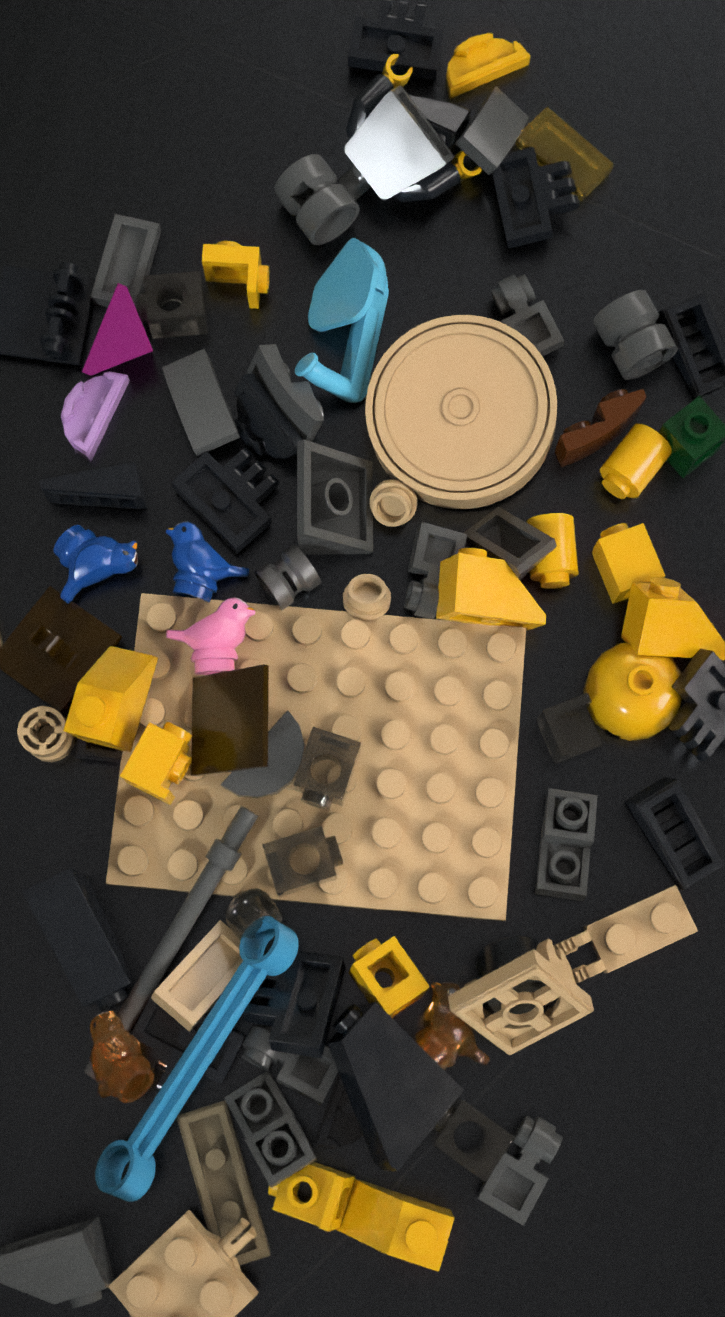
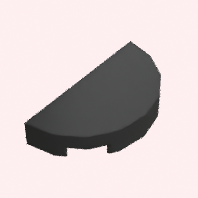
[221,710,305,798]

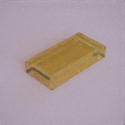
[515,107,614,201]

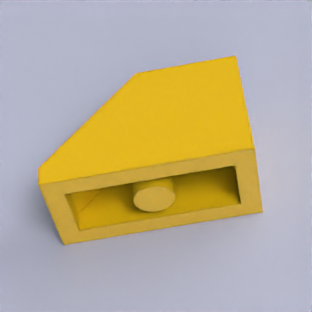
[436,548,546,631]
[621,577,725,660]
[63,646,158,753]
[337,1178,454,1272]

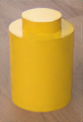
[600,423,672,499]
[526,513,579,589]

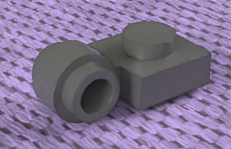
[490,274,564,356]
[404,522,467,619]
[242,1024,338,1105]
[477,1115,563,1226]

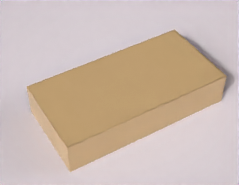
[151,920,243,1032]

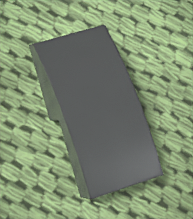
[455,86,529,175]
[246,344,324,442]
[162,349,240,456]
[534,788,598,902]
[224,1071,317,1188]

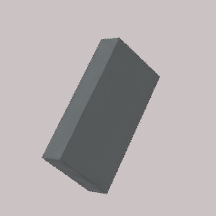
[90,214,161,312]

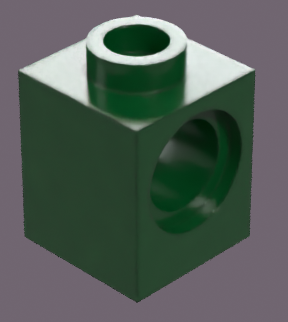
[658,396,725,478]

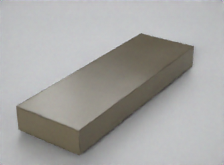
[177,1100,271,1266]

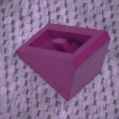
[82,283,153,376]

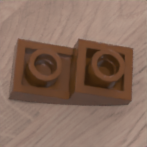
[555,389,647,467]

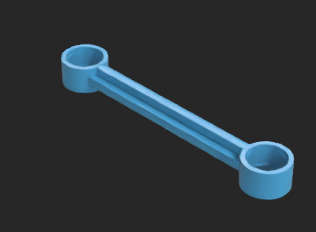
[95,916,299,1202]

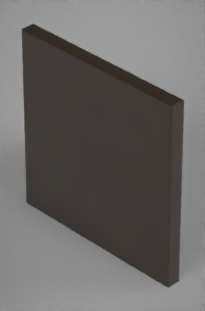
[0,586,123,714]
[191,664,269,776]

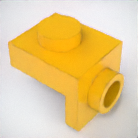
[202,241,269,309]

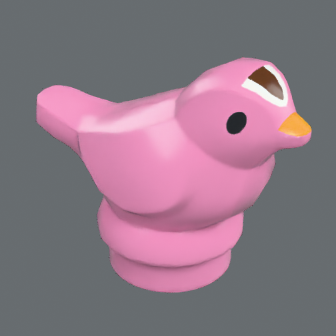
[166,597,255,675]

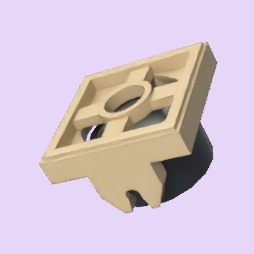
[448,936,594,1055]

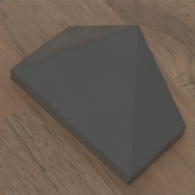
[463,506,557,580]

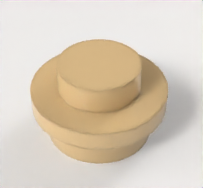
[369,479,418,527]
[343,574,391,620]

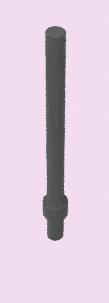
[84,806,258,1081]

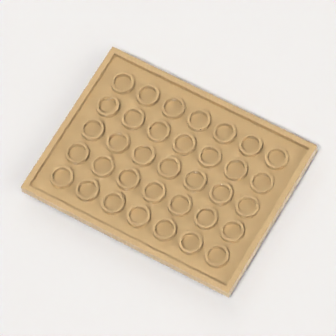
[106,593,526,921]

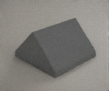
[297,440,373,555]

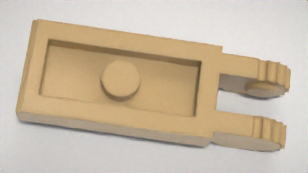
[553,885,698,984]

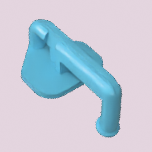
[295,238,389,403]

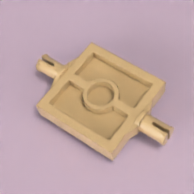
[108,1210,259,1317]

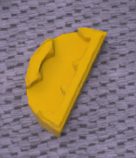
[445,33,531,99]

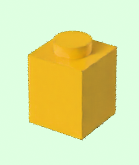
[591,523,666,604]

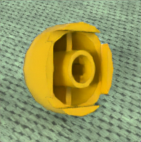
[583,643,682,741]

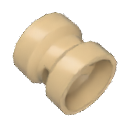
[17,706,76,762]

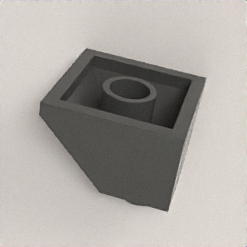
[0,1217,114,1308]

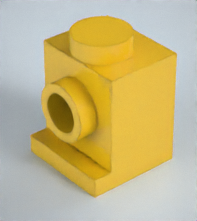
[120,722,192,806]
[348,936,430,1018]
[268,1162,356,1232]

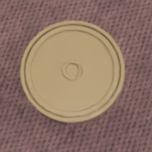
[365,315,557,509]

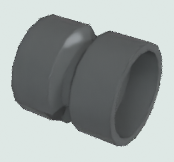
[274,154,359,245]
[593,290,678,380]

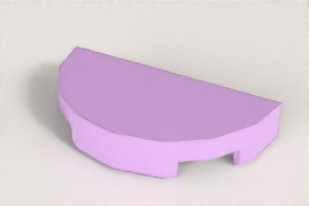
[61,371,130,462]

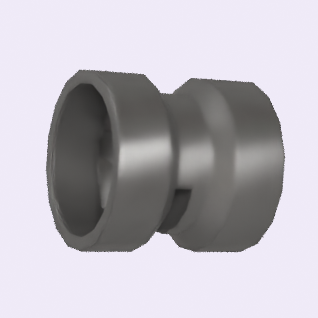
[254,544,321,610]

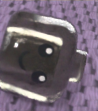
[226,888,282,941]

